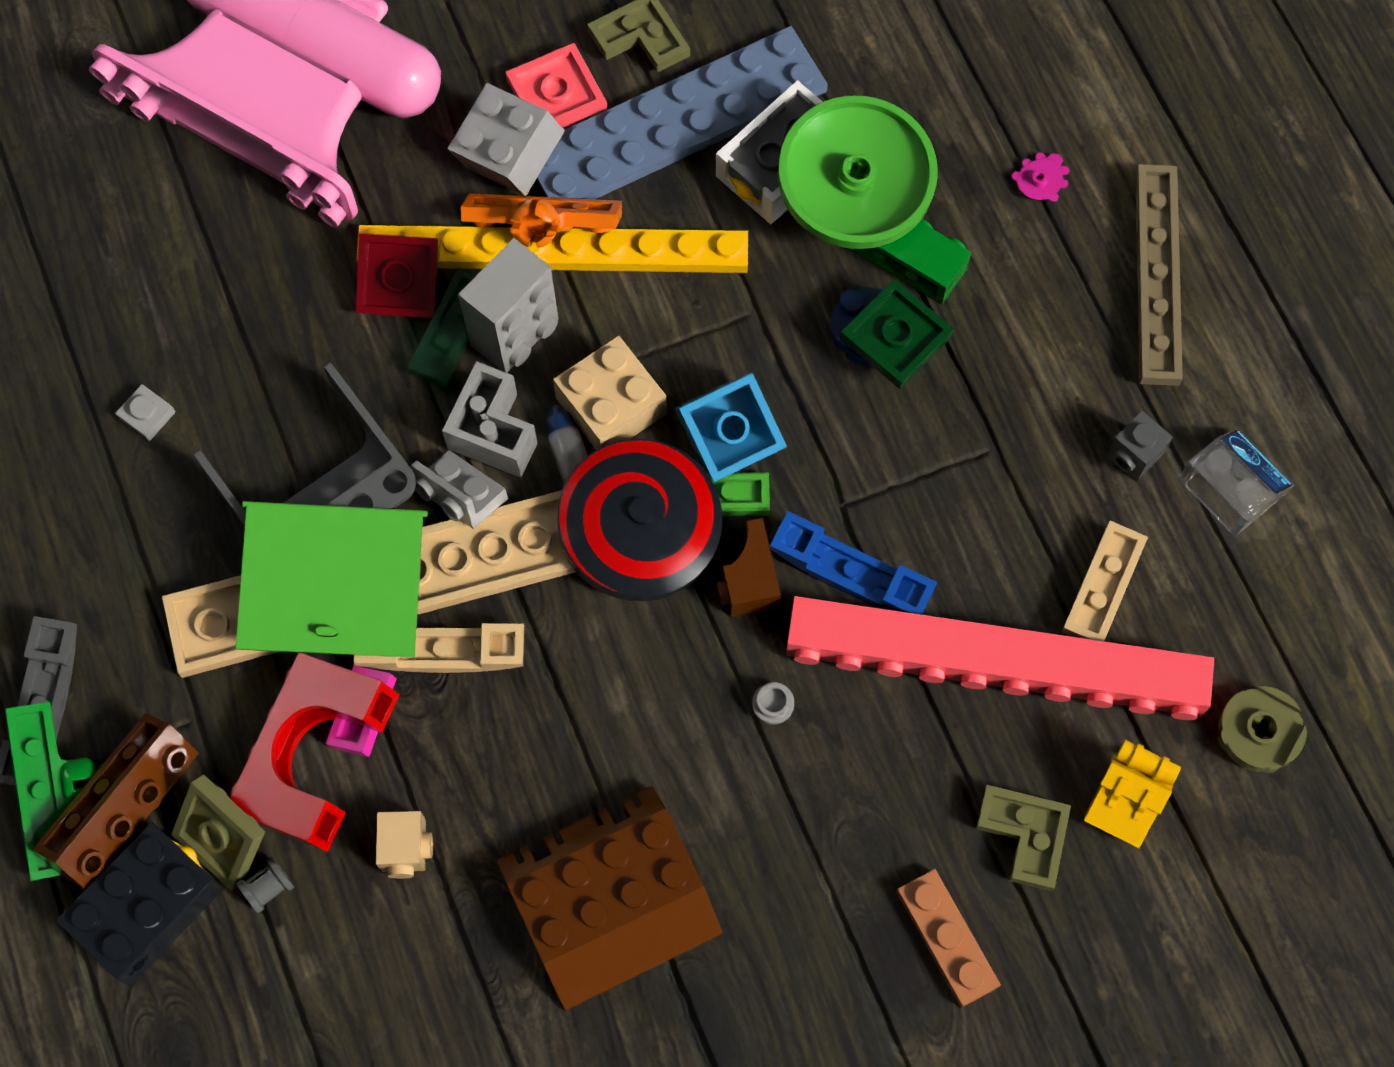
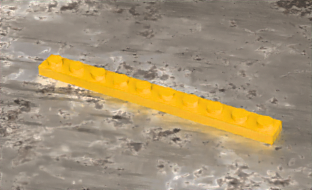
[356,225,748,273]

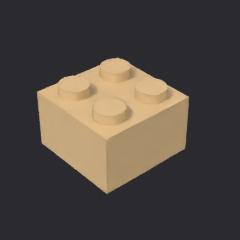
[553,336,667,450]

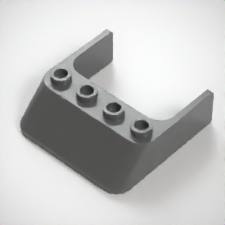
[193,362,416,527]

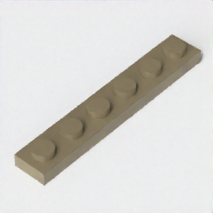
[1135,164,1183,386]

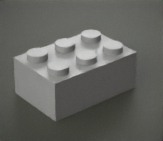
[458,238,559,373]

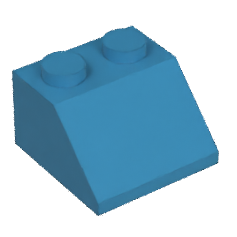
[674,373,787,482]

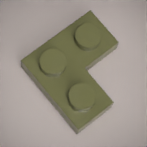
[587,0,690,73]
[976,785,1071,891]

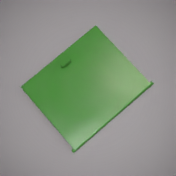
[236,501,428,658]

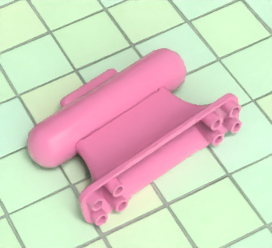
[89,0,441,228]

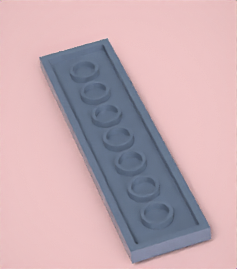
[536,26,828,199]

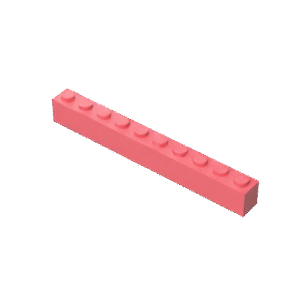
[786,596,1214,720]

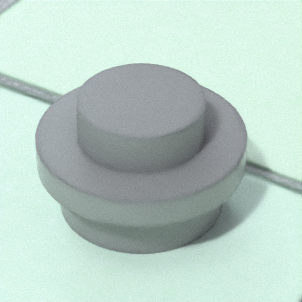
[752,682,794,725]

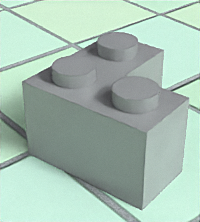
[442,361,537,478]

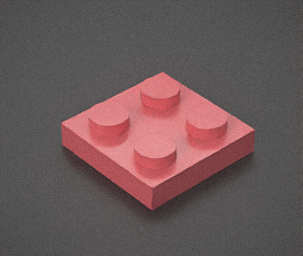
[506,43,607,129]

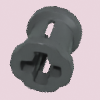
[236,857,295,913]

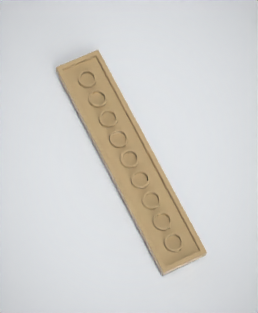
[162,490,576,678]

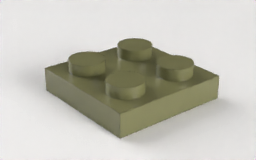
[171,774,265,891]

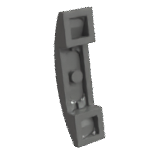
[0,616,77,786]

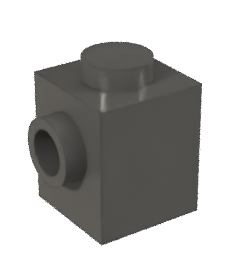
[1107,411,1173,481]

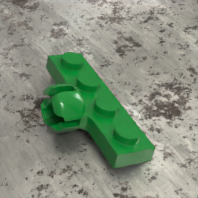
[4,702,97,881]

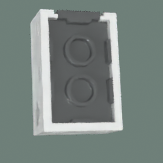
[716,80,823,224]

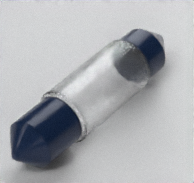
[545,405,588,485]

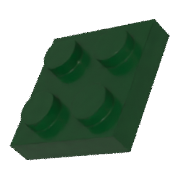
[840,279,955,389]

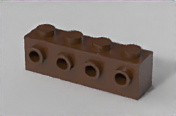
[32,713,199,890]

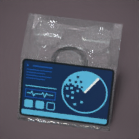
[1178,428,1295,537]

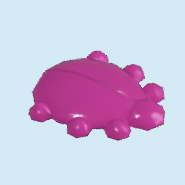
[1012,153,1070,202]

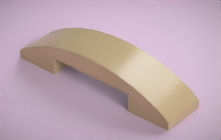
[354,623,524,673]

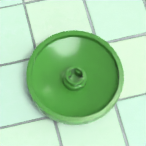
[778,95,938,249]

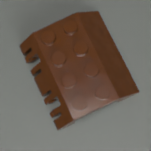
[496,786,723,1011]

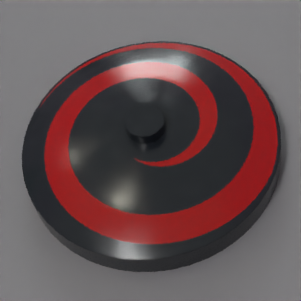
[557,439,722,601]

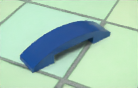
[770,511,937,615]

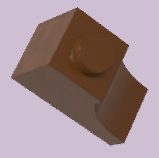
[716,518,781,617]

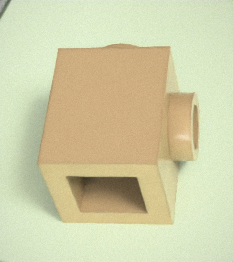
[376,811,433,879]

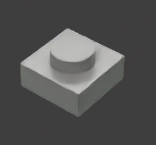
[115,384,175,442]

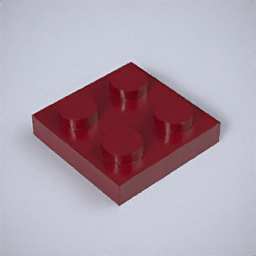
[356,234,440,318]

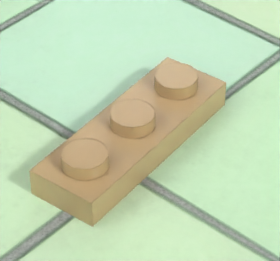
[1061,521,1148,641]

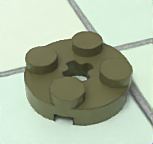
[1217,686,1307,773]

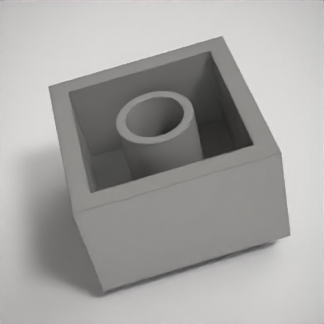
[447,83,565,197]

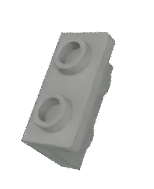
[410,450,508,529]

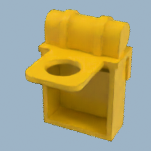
[1084,739,1181,848]

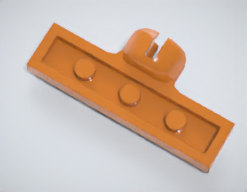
[461,193,622,248]

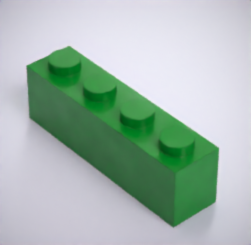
[849,219,971,304]

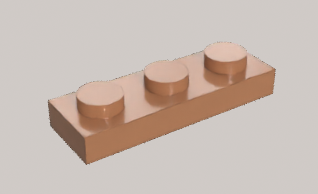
[896,869,1001,1008]

